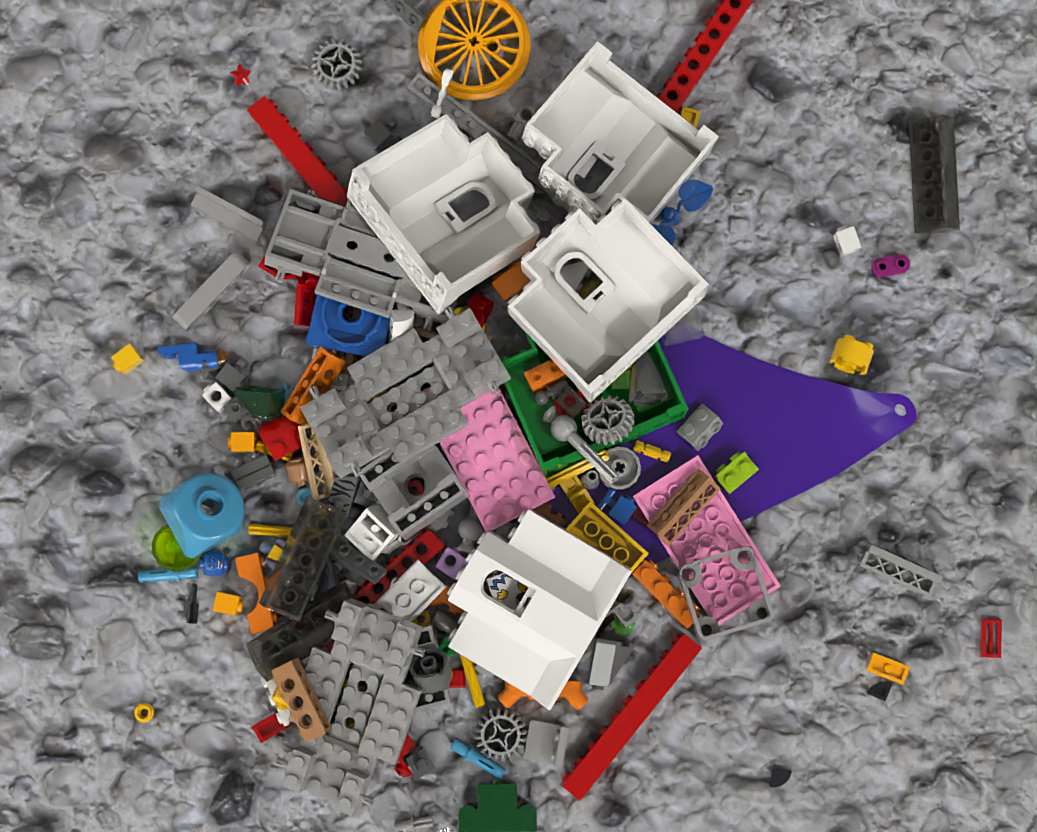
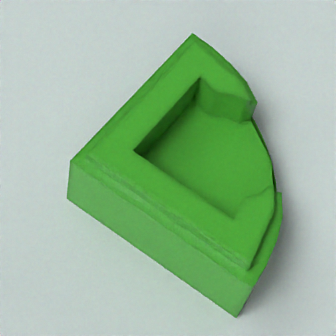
[611,370,631,390]

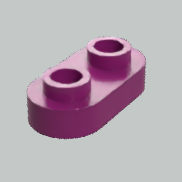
[871,254,910,278]

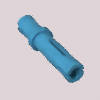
[138,566,198,583]
[450,739,506,779]

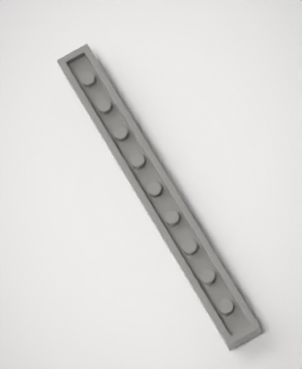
[407,72,549,195]

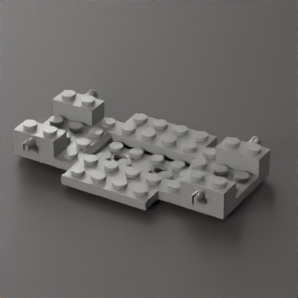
[264,189,457,332]
[300,306,511,478]
[275,598,425,816]

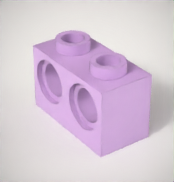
[435,546,468,581]

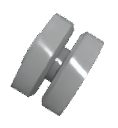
[597,447,641,490]

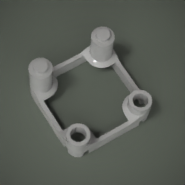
[678,547,773,641]

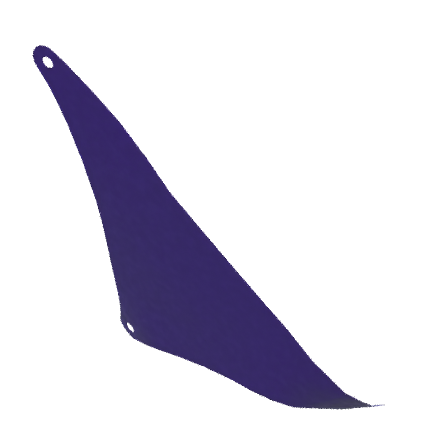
[549,322,917,578]

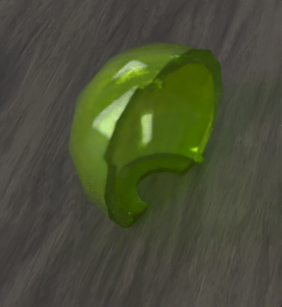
[152,524,200,572]

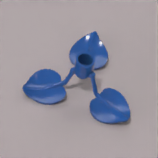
[652,180,713,246]

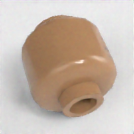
[285,456,309,486]

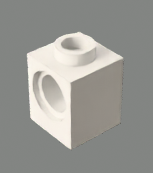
[833,225,862,257]
[202,382,233,413]

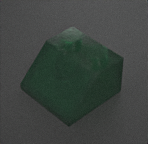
[234,385,286,420]

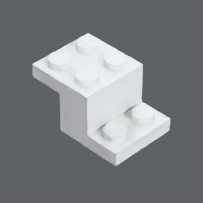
[344,500,399,561]

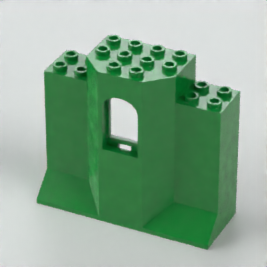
[500,296,688,477]

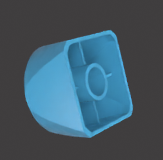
[158,473,245,558]

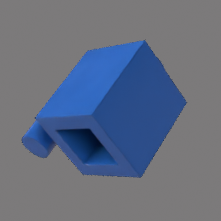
[597,488,637,526]

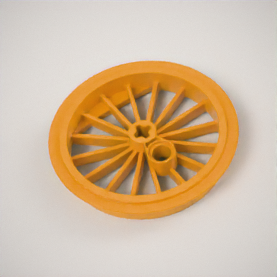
[418,0,531,101]

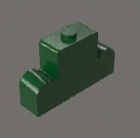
[458,779,537,832]

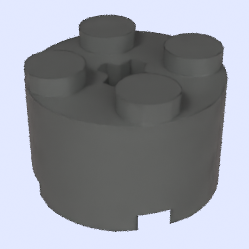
[409,647,453,693]

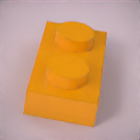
[866,652,910,685]

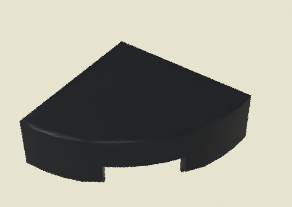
[866,682,892,701]
[769,767,792,788]

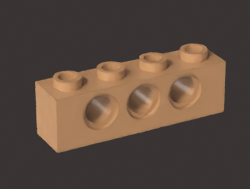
[272,658,333,743]

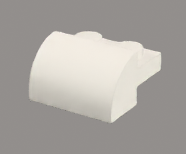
[388,302,414,343]

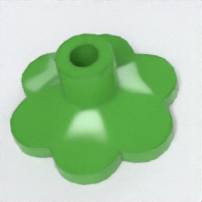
[611,615,635,635]

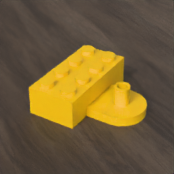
[566,501,649,573]

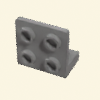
[524,720,569,767]

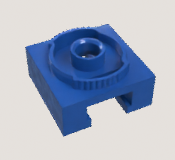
[306,294,396,359]

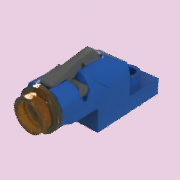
[158,343,227,376]

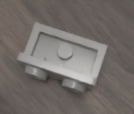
[676,404,723,451]

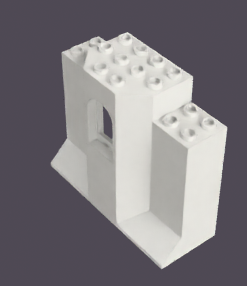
[522,41,719,225]
[347,114,540,315]
[508,198,709,403]
[447,509,632,710]

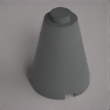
[628,350,668,406]

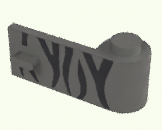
[326,464,366,517]

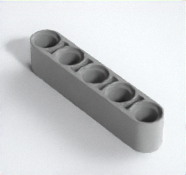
[172,251,251,331]

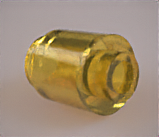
[578,280,601,300]

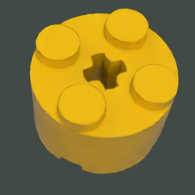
[830,335,874,375]

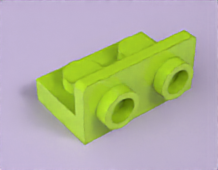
[714,451,759,494]

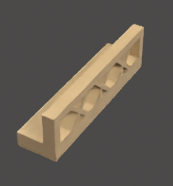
[298,423,336,501]

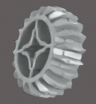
[311,39,363,90]
[582,395,635,446]
[475,708,527,761]

